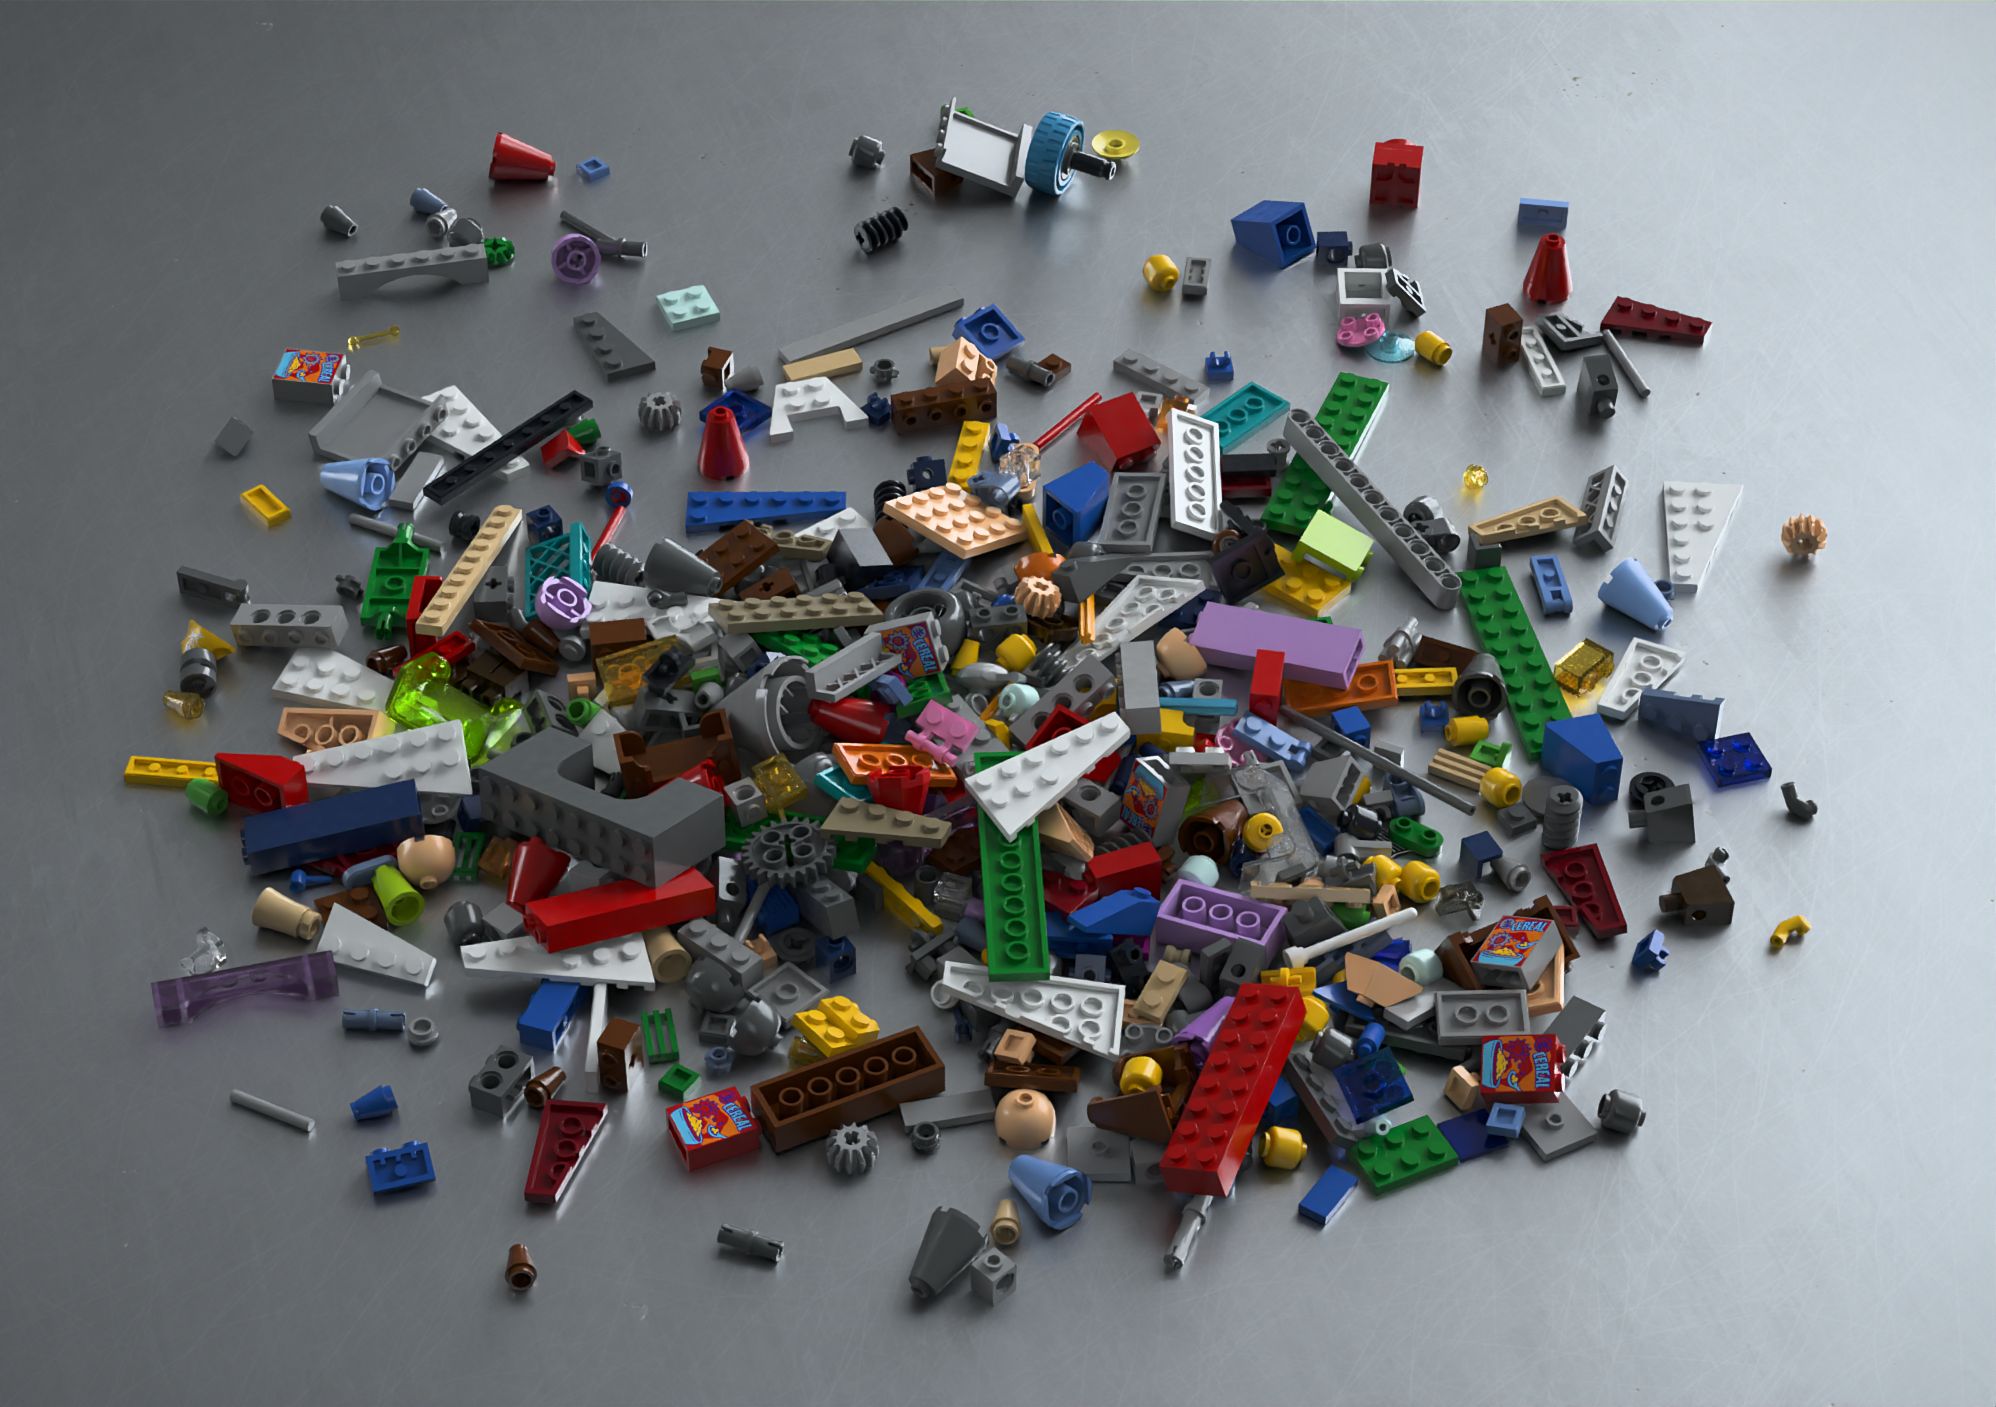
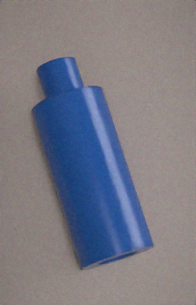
[1355,1022,1385,1059]

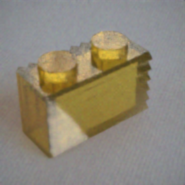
[1553,638,1615,698]

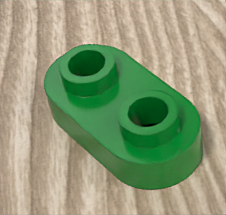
[1388,817,1443,857]

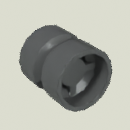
[180,648,217,700]

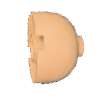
[1155,627,1207,681]
[397,835,456,889]
[994,1088,1056,1150]

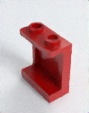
[406,576,443,658]

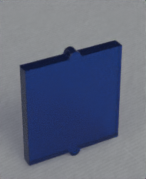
[1437,1108,1509,1163]

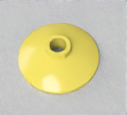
[1092,130,1139,159]

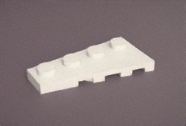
[314,902,437,988]

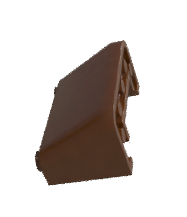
[613,708,741,799]
[1434,894,1581,991]
[1087,1042,1200,1145]

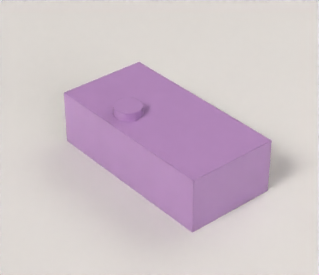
[1155,878,1288,968]

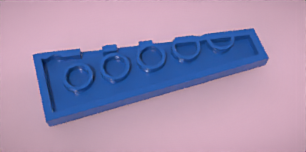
[685,491,846,534]

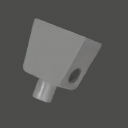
[1295,755,1365,815]

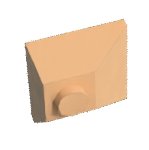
[1345,952,1424,1008]

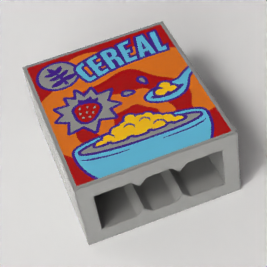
[272,348,350,405]
[863,611,949,680]
[1120,756,1191,848]
[1470,915,1563,990]

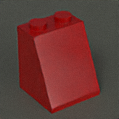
[1076,392,1162,471]
[1024,703,1122,782]

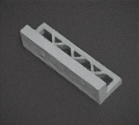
[1572,465,1629,552]
[805,632,902,702]

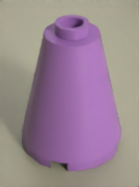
[1171,996,1235,1072]

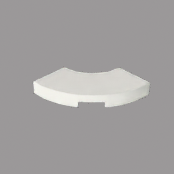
[645,614,718,653]

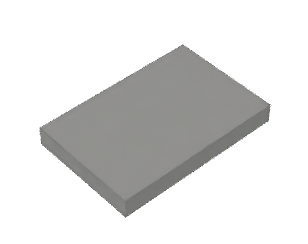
[1434,989,1531,1045]

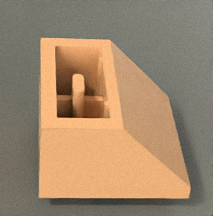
[934,337,998,386]

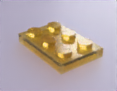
[595,634,692,708]

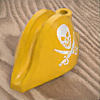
[180,618,236,661]

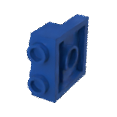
[952,304,1025,361]

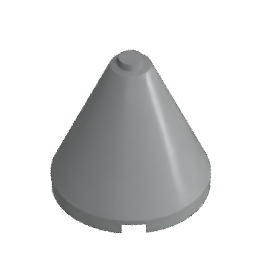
[709,656,830,770]

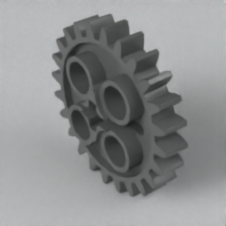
[741,817,837,889]

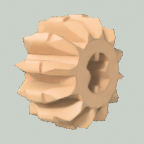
[1781,513,1827,559]
[1014,576,1062,619]

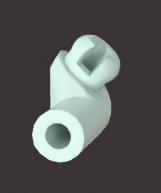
[1364,1113,1392,1135]

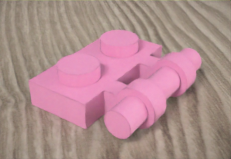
[905,699,980,767]

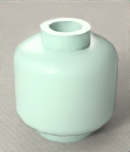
[998,684,1040,719]
[1175,855,1219,887]
[1398,949,1443,987]

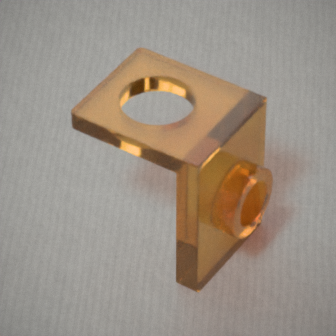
[1157,395,1197,430]

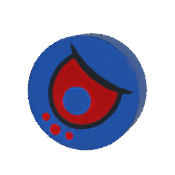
[605,482,633,508]

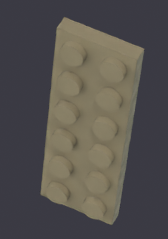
[708,592,884,634]

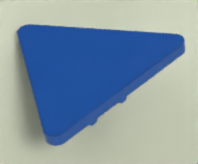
[1312,980,1375,1023]

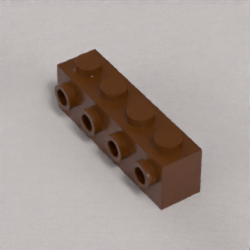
[890,377,997,435]

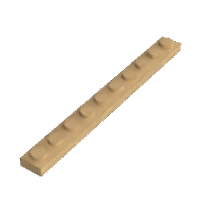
[415,505,522,637]

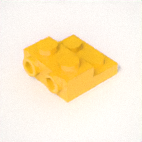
[791,996,880,1058]

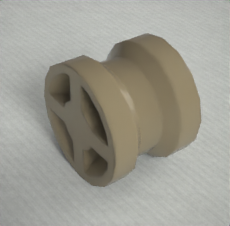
[1163,945,1192,969]

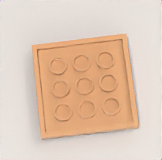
[882,483,1028,560]

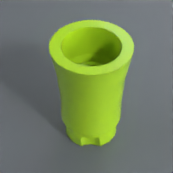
[371,865,425,926]

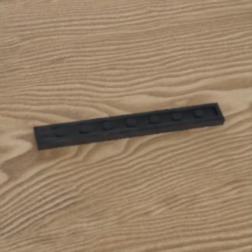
[423,390,593,506]

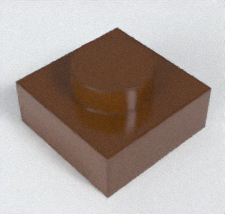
[1038,353,1071,383]

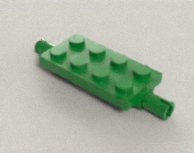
[360,523,430,640]
[748,630,871,700]

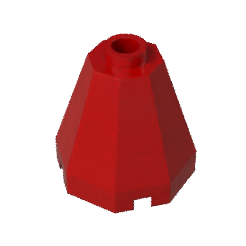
[867,765,931,816]

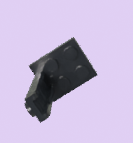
[1206,500,1285,606]

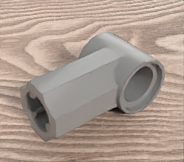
[1334,833,1392,865]

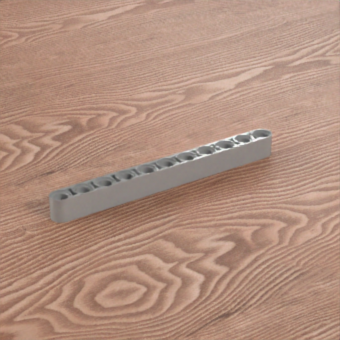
[1283,408,1462,610]

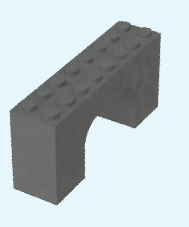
[478,727,726,889]

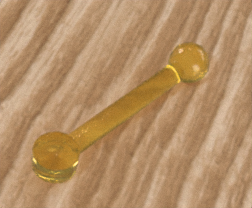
[348,325,400,346]

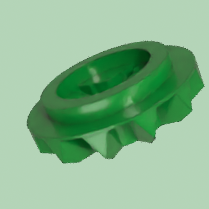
[478,237,515,265]

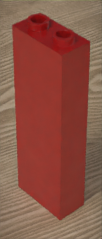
[523,866,716,953]

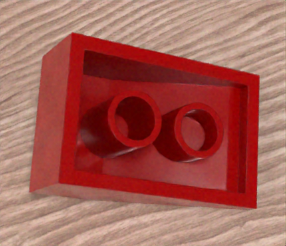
[214,753,310,814]

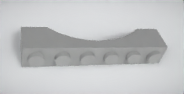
[335,243,489,301]

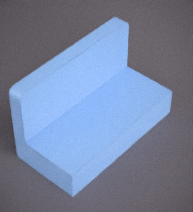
[1518,198,1569,227]

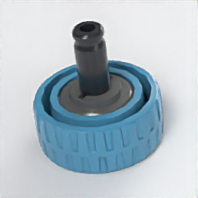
[1024,111,1116,195]

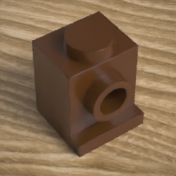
[701,347,734,389]

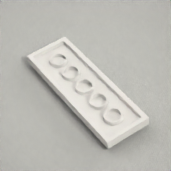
[1167,408,1223,541]
[1169,747,1232,773]

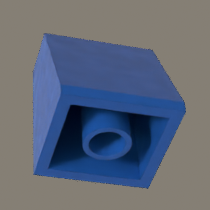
[1231,200,1316,268]
[1042,461,1110,549]
[1540,713,1623,805]

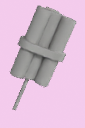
[1378,617,1423,669]

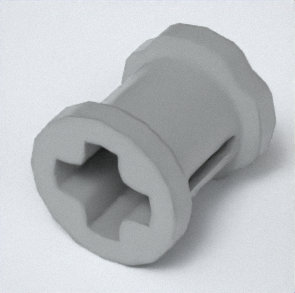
[1267,438,1290,473]

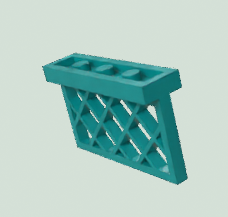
[525,521,592,623]

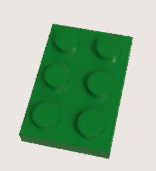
[1346,1115,1459,1196]

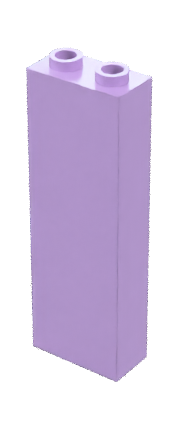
[1187,601,1366,690]

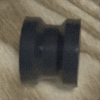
[449,510,480,541]

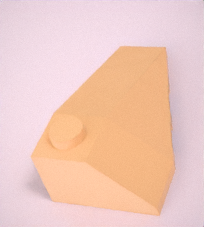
[277,707,396,751]
[1037,802,1095,862]

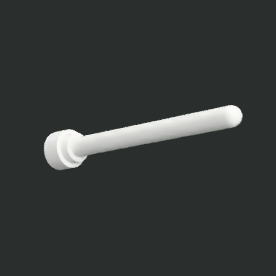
[1283,908,1417,969]

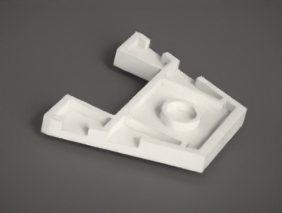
[770,376,869,443]

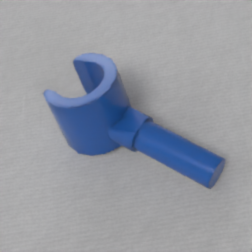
[289,870,331,893]

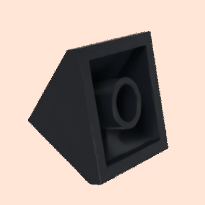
[826,528,895,594]

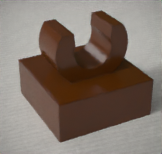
[1157,844,1178,884]

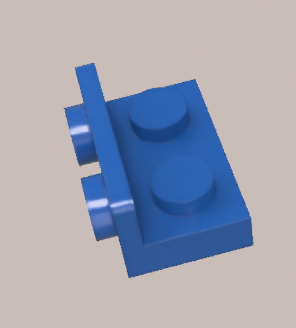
[365,1141,436,1195]

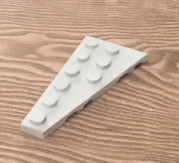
[1663,481,1743,593]
[580,581,738,639]
[272,647,439,728]
[293,719,473,797]
[460,931,655,991]

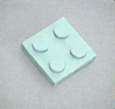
[656,285,720,332]

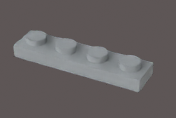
[1113,349,1210,408]

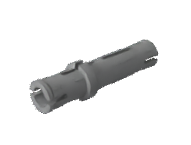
[1163,1194,1215,1269]

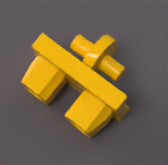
[1261,967,1316,997]

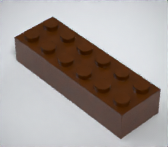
[750,1026,945,1153]

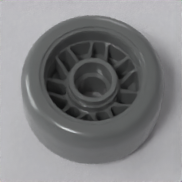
[883,588,968,658]

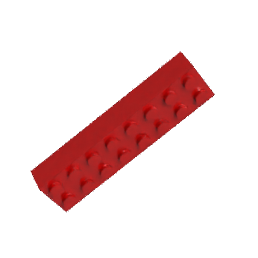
[1159,983,1307,1197]

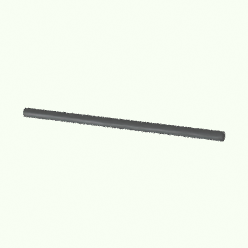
[1279,705,1476,816]

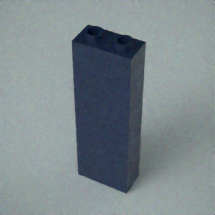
[240,779,425,875]

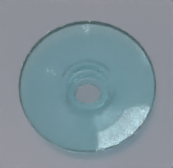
[1365,330,1415,363]

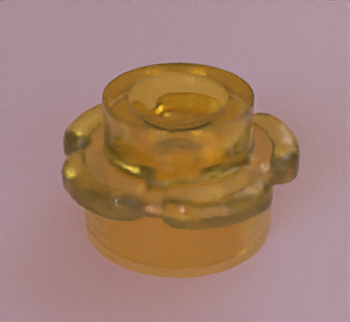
[1463,464,1488,489]

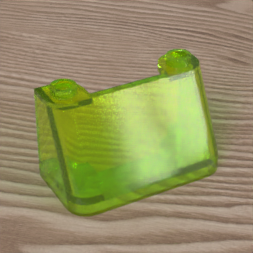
[385,651,524,764]

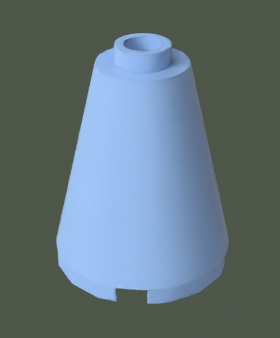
[320,457,395,511]
[1598,558,1673,631]

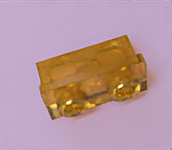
[752,752,809,820]

